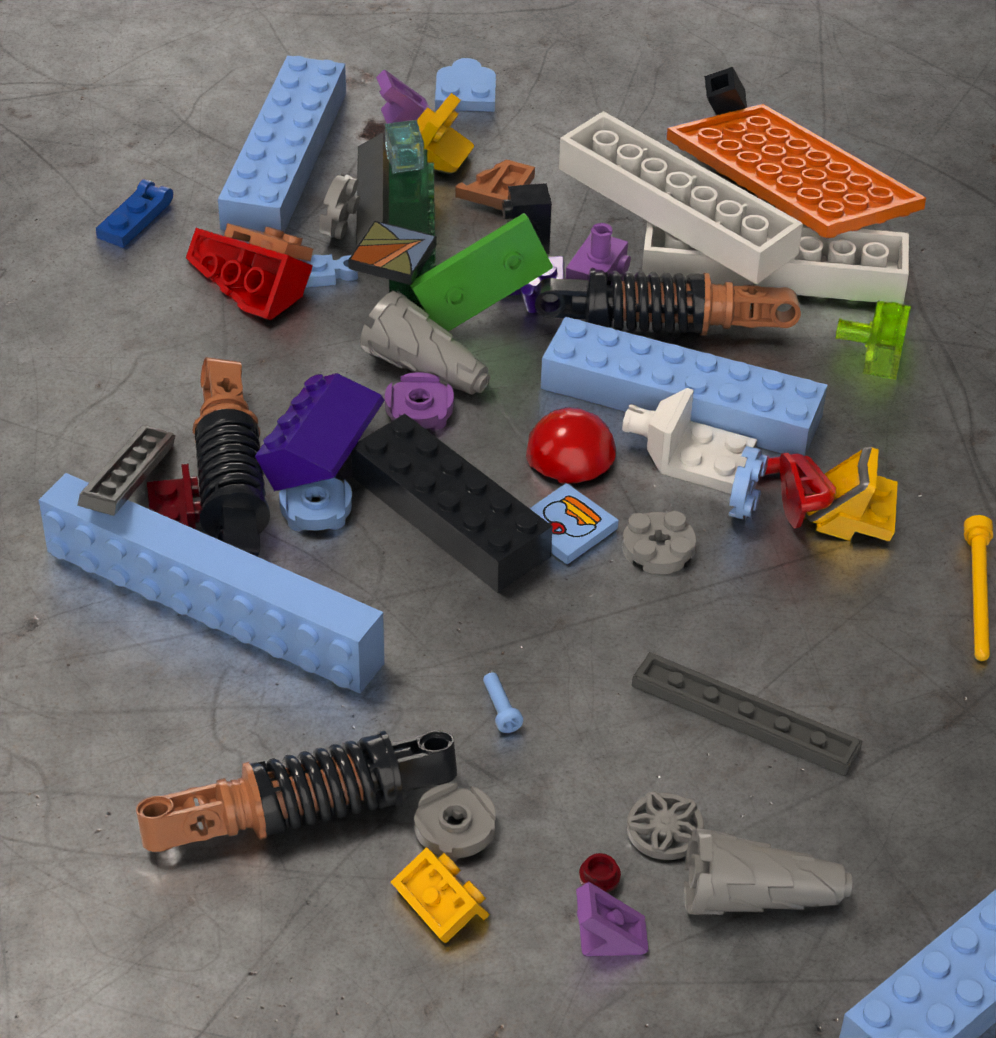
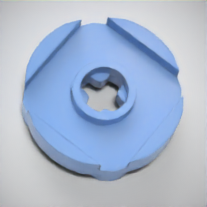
[729,446,769,520]
[279,476,352,531]

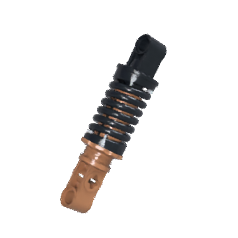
[535,268,801,336]
[192,357,270,557]
[136,731,457,852]

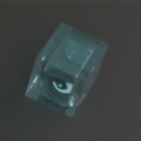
[385,120,424,173]

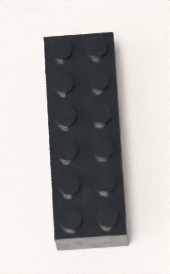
[351,413,553,593]

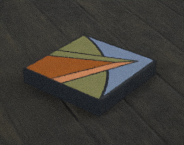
[348,221,437,285]

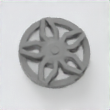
[627,791,704,860]

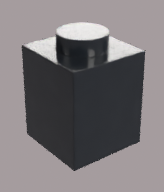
[704,67,747,116]

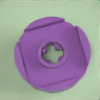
[385,372,454,430]

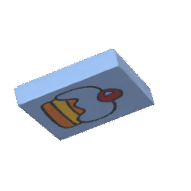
[530,483,618,565]

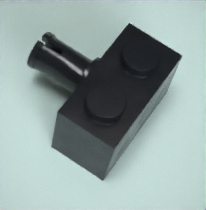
[502,183,552,254]

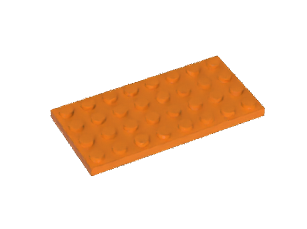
[667,104,926,238]

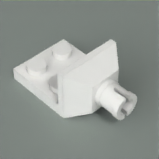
[622,388,757,494]

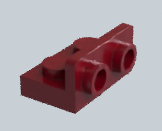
[147,463,201,530]

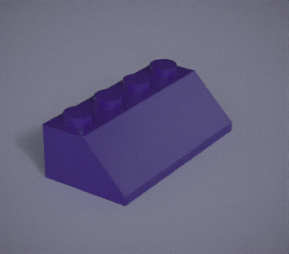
[255,373,385,492]

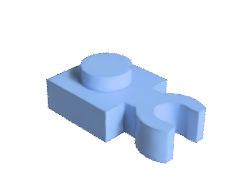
[300,254,358,288]

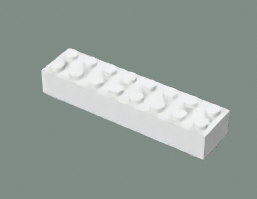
[559,111,803,285]
[642,221,909,305]

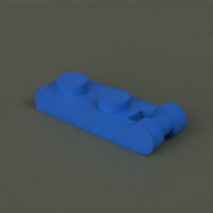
[96,179,174,248]

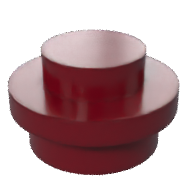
[579,853,621,893]

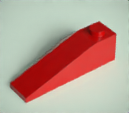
[186,228,313,320]

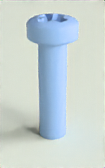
[483,672,523,733]

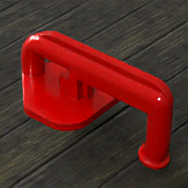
[760,453,836,529]

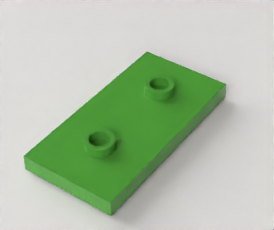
[410,213,553,332]

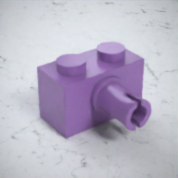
[565,223,631,280]

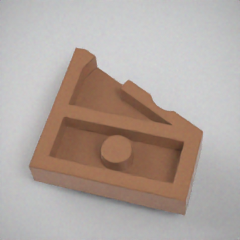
[455,159,535,210]
[224,223,314,261]

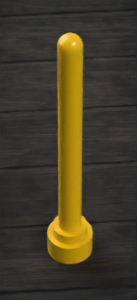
[963,515,993,661]

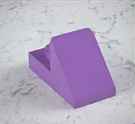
[376,69,430,126]
[576,882,649,956]

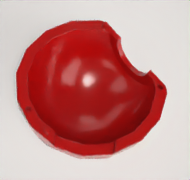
[526,407,616,484]

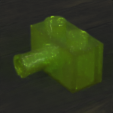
[835,301,911,380]

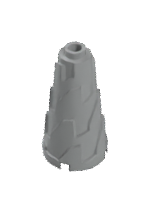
[360,291,491,394]
[684,828,852,915]

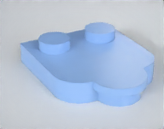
[435,58,496,112]

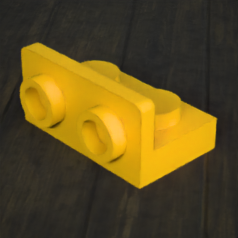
[391,847,490,944]

